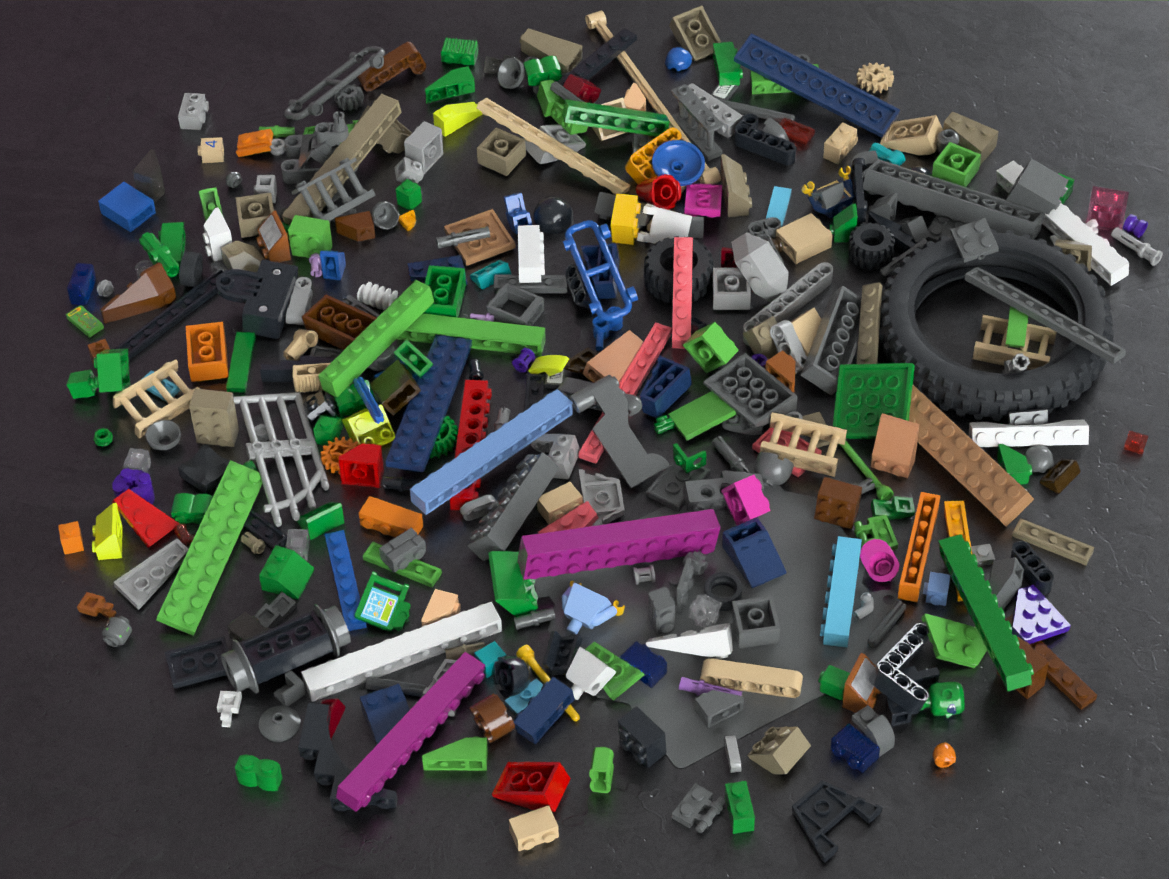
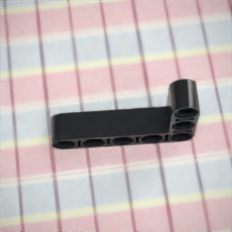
[869,623,929,714]

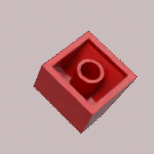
[338,443,384,488]

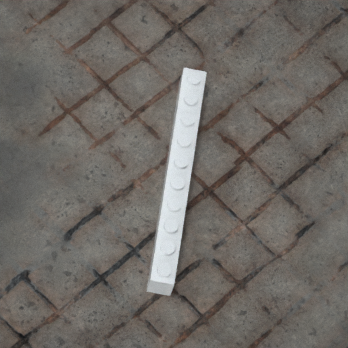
[997,160,1129,286]
[301,602,502,702]

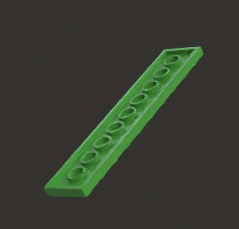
[156,460,263,636]

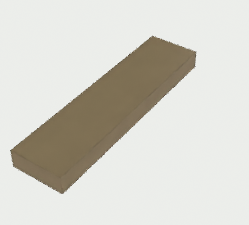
[1012,518,1094,565]

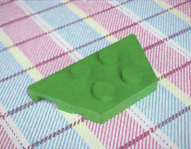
[922,613,987,668]

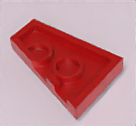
[112,489,179,548]

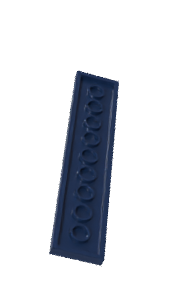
[734,33,900,138]
[386,335,472,472]

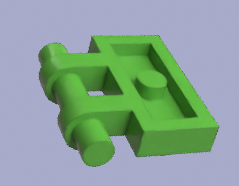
[854,515,898,551]

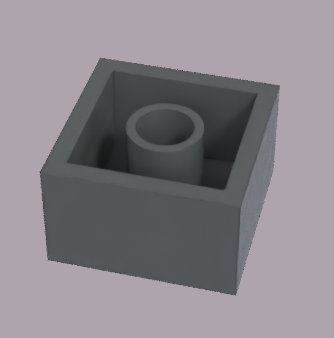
[732,596,780,648]

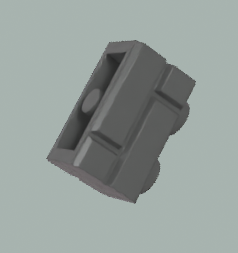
[379,528,426,573]
[648,587,675,634]

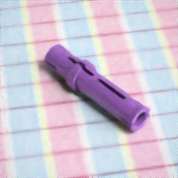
[679,677,742,696]

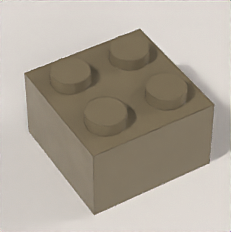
[477,128,526,176]
[236,193,274,237]

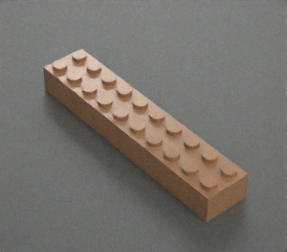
[909,385,1034,527]

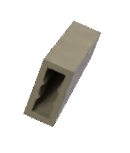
[519,28,583,74]

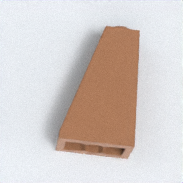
[583,330,643,383]

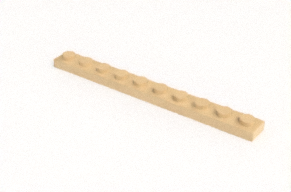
[477,98,631,195]

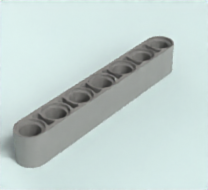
[743,262,833,346]

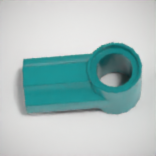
[869,142,905,166]

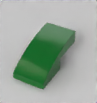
[871,496,915,520]

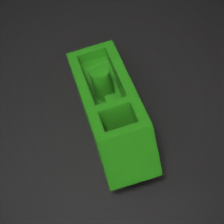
[422,736,488,771]

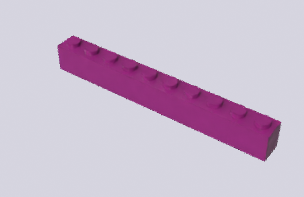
[336,651,485,812]

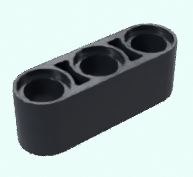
[565,264,599,311]
[1010,541,1054,595]

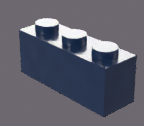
[514,677,575,745]

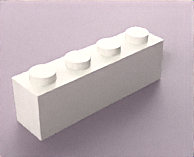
[518,225,545,283]

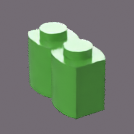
[589,747,614,793]

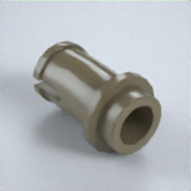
[241,532,265,554]

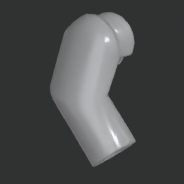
[853,592,874,621]

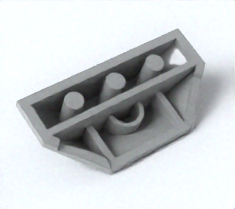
[731,232,789,303]

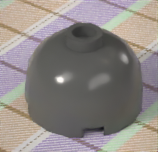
[754,452,794,487]

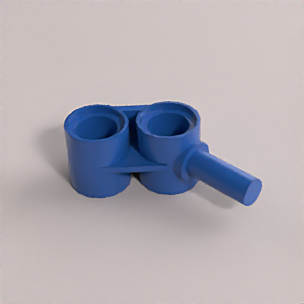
[592,306,623,351]

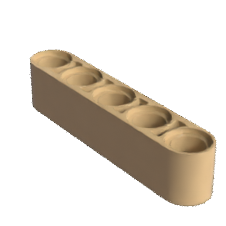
[700,659,803,698]

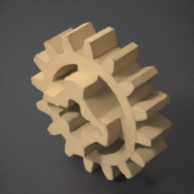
[857,62,894,93]

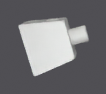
[566,647,616,700]

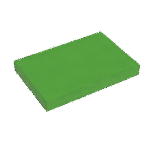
[668,391,736,441]

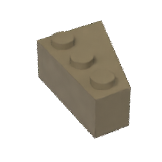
[943,111,999,166]

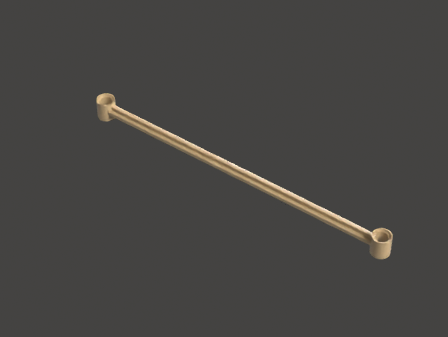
[585,10,721,184]

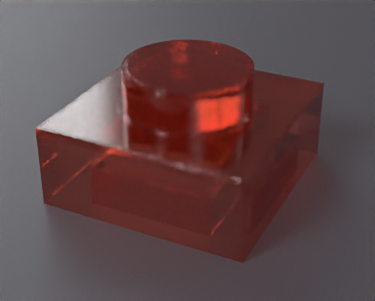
[1124,431,1148,454]

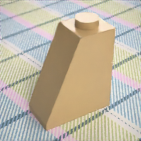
[791,308,822,357]

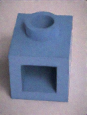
[923,572,951,606]

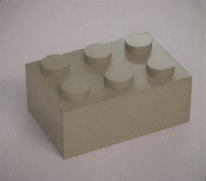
[189,389,239,447]

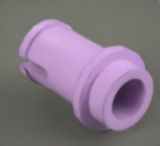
[309,253,322,277]
[470,313,494,322]

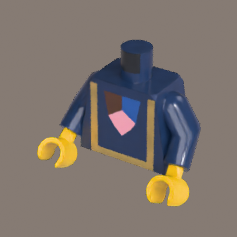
[801,166,854,219]

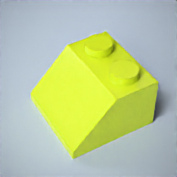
[92,503,123,560]

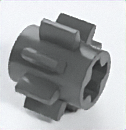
[683,551,708,576]

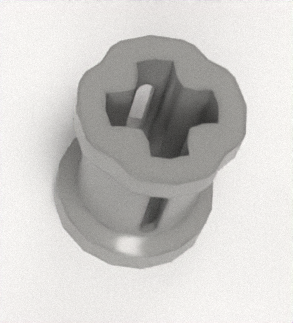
[633,564,656,585]

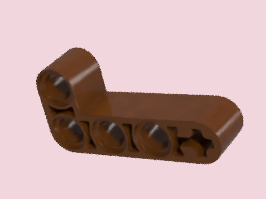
[357,42,427,91]

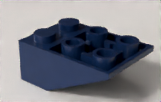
[722,517,786,589]

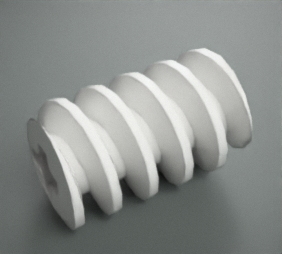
[357,282,398,311]

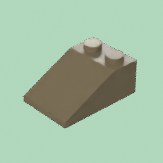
[669,6,721,62]

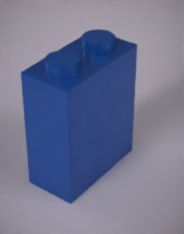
[98,182,156,232]

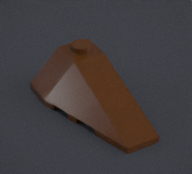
[101,262,176,324]

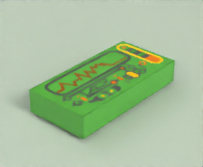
[66,305,104,338]

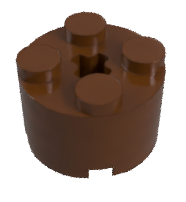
[469,693,515,744]

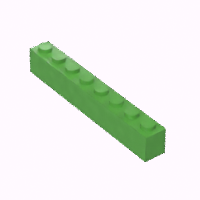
[318,280,434,398]
[397,314,546,356]

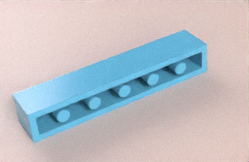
[820,536,862,648]

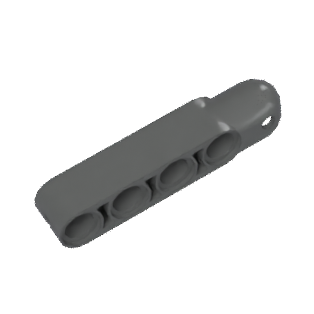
[557,377,642,416]

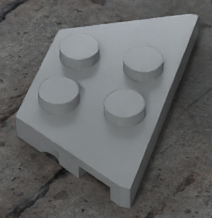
[579,469,625,526]

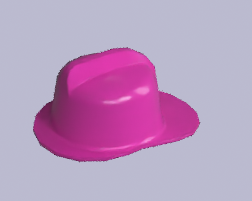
[860,539,899,582]

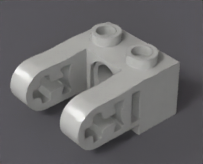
[524,434,580,479]

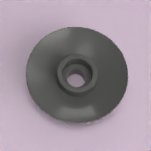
[259,706,300,742]

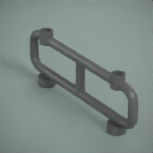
[284,46,385,120]

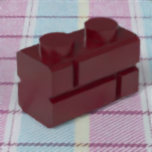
[563,74,601,104]

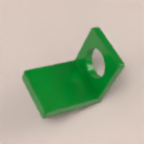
[673,443,706,474]

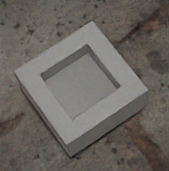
[971,544,995,566]

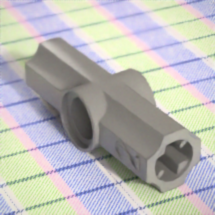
[1002,353,1030,374]

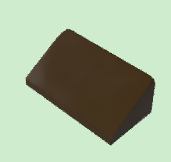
[1039,458,1081,494]

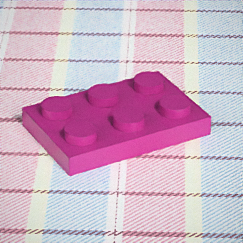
[685,183,722,217]

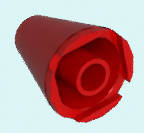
[636,174,681,210]

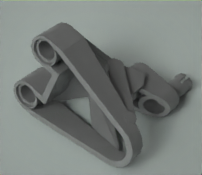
[281,111,359,184]

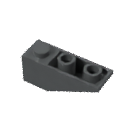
[990,557,1024,611]

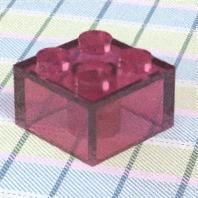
[1086,186,1129,231]

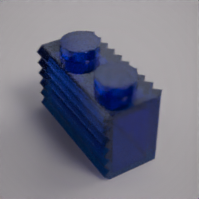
[67,263,96,305]
[620,641,667,688]
[830,723,880,773]

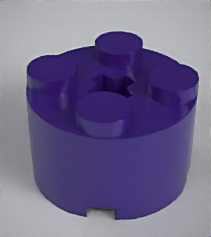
[112,468,155,505]

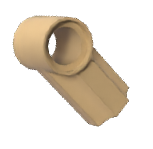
[283,329,318,361]

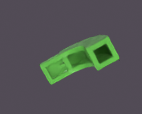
[1005,306,1028,348]

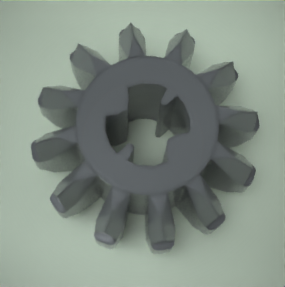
[335,84,364,112]

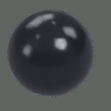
[533,196,573,234]

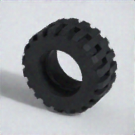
[644,236,714,303]

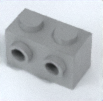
[178,93,209,130]

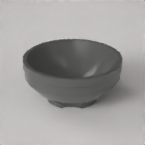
[498,57,525,89]
[145,420,181,450]

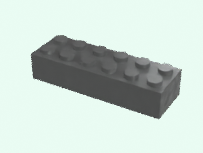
[801,286,862,395]
[467,452,559,561]

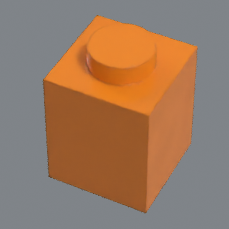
[58,521,84,554]

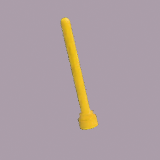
[516,645,580,721]

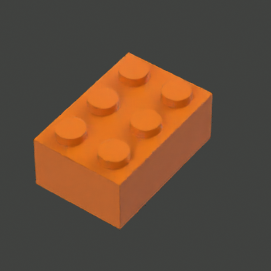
[186,322,228,382]

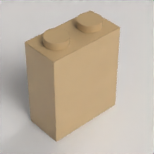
[776,213,833,264]

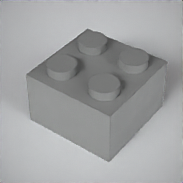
[404,121,443,174]
[713,268,751,310]

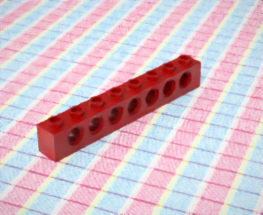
[450,380,492,510]

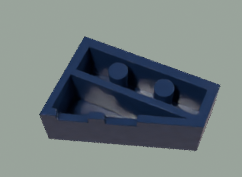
[581,243,620,299]
[640,355,692,418]

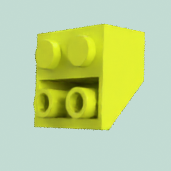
[342,404,395,446]

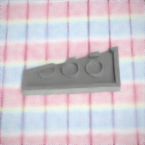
[113,539,189,610]

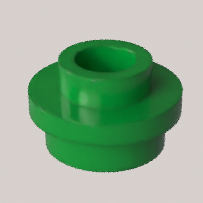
[94,428,113,446]

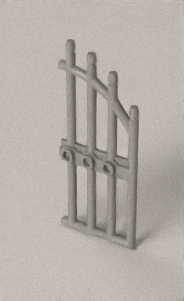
[233,392,329,527]

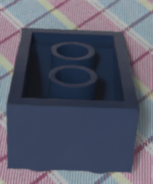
[360,684,422,746]

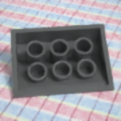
[703,353,797,427]

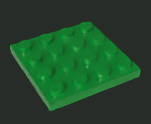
[833,363,915,439]

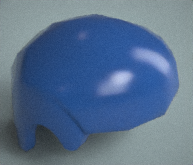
[665,47,692,72]

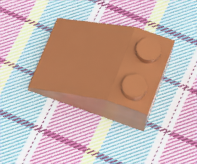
[871,413,919,478]

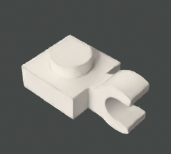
[217,691,242,727]

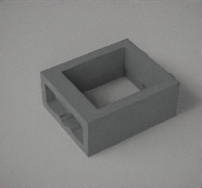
[486,283,544,326]

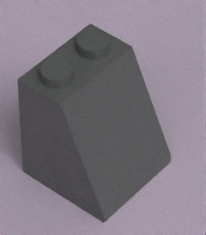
[1006,158,1069,215]

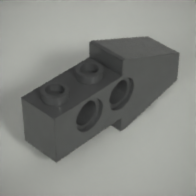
[683,471,764,514]

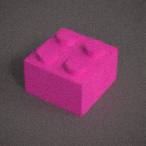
[721,474,771,526]

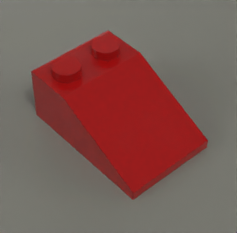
[492,762,571,812]

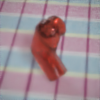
[174,524,196,544]

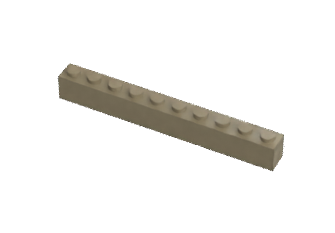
[282,94,401,225]

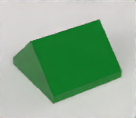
[297,502,344,540]

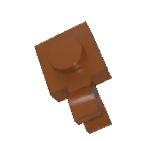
[77,592,117,618]

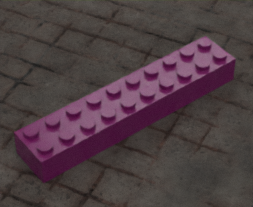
[517,509,720,580]

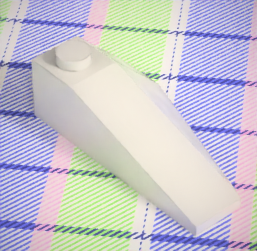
[646,623,733,659]

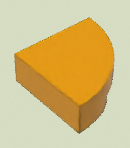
[398,210,416,232]

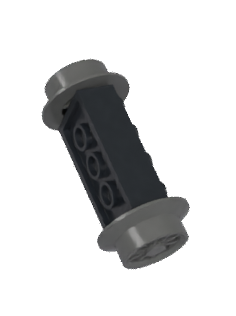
[221,604,351,693]

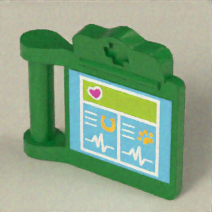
[354,571,411,631]

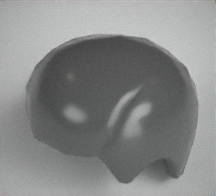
[371,201,400,230]
[1024,445,1054,473]

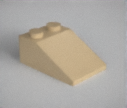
[880,115,943,155]

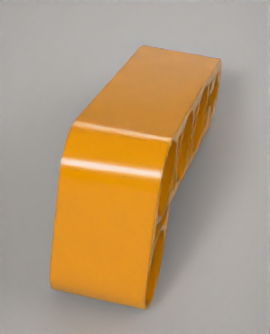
[625,128,681,184]

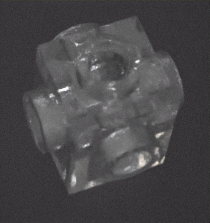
[688,594,722,627]

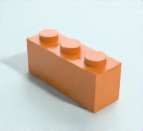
[359,496,423,537]

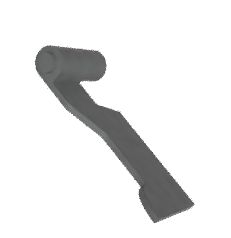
[569,375,670,488]

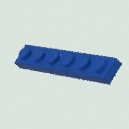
[325,530,366,631]

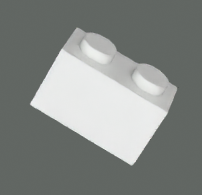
[202,208,232,262]

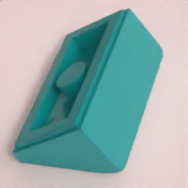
[470,260,511,289]

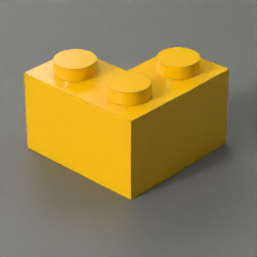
[611,193,641,245]

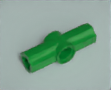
[139,232,180,278]

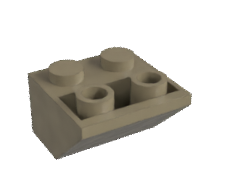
[747,726,811,774]

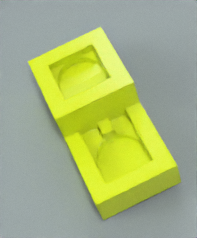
[528,355,569,377]

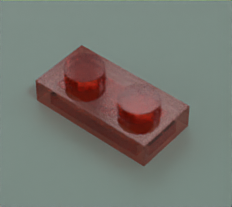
[779,118,815,145]

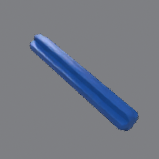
[353,377,384,424]

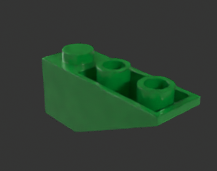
[425,66,475,103]

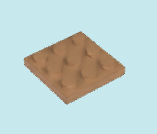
[444,209,516,266]

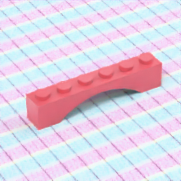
[672,237,693,349]

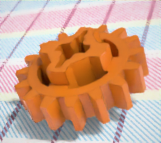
[321,437,359,475]

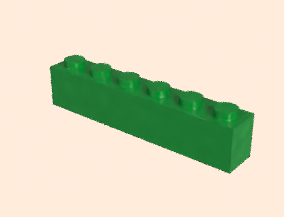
[562,99,670,137]

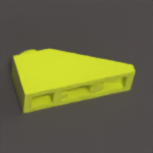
[433,102,483,137]

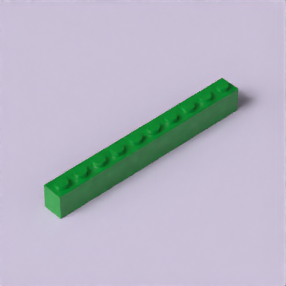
[938,534,1034,691]

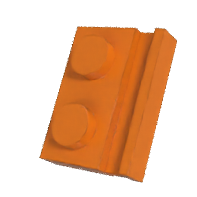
[236,129,273,157]

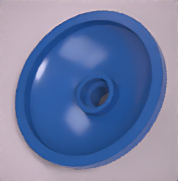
[652,140,705,186]

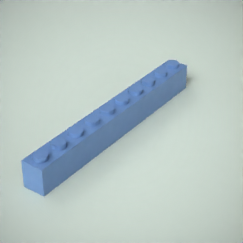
[410,389,573,515]

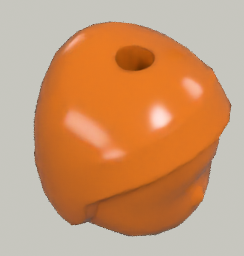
[932,742,956,768]

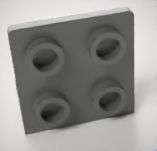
[663,558,694,613]

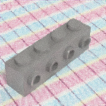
[678,83,743,138]

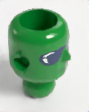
[920,682,965,718]

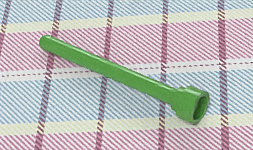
[839,440,894,501]

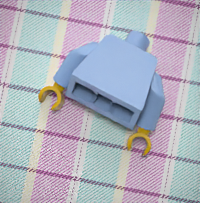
[562,581,625,635]

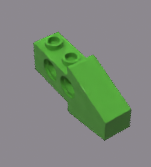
[537,80,588,135]

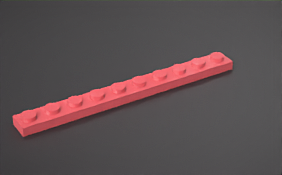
[578,322,672,464]

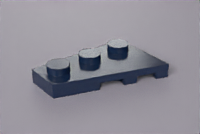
[408,255,467,286]

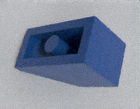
[320,250,346,280]

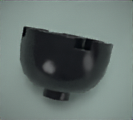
[493,655,532,698]

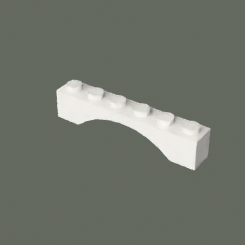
[969,420,1089,447]

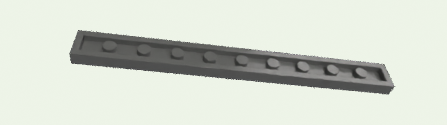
[965,266,1126,364]

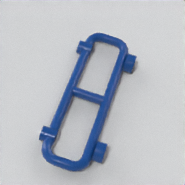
[563,220,638,321]

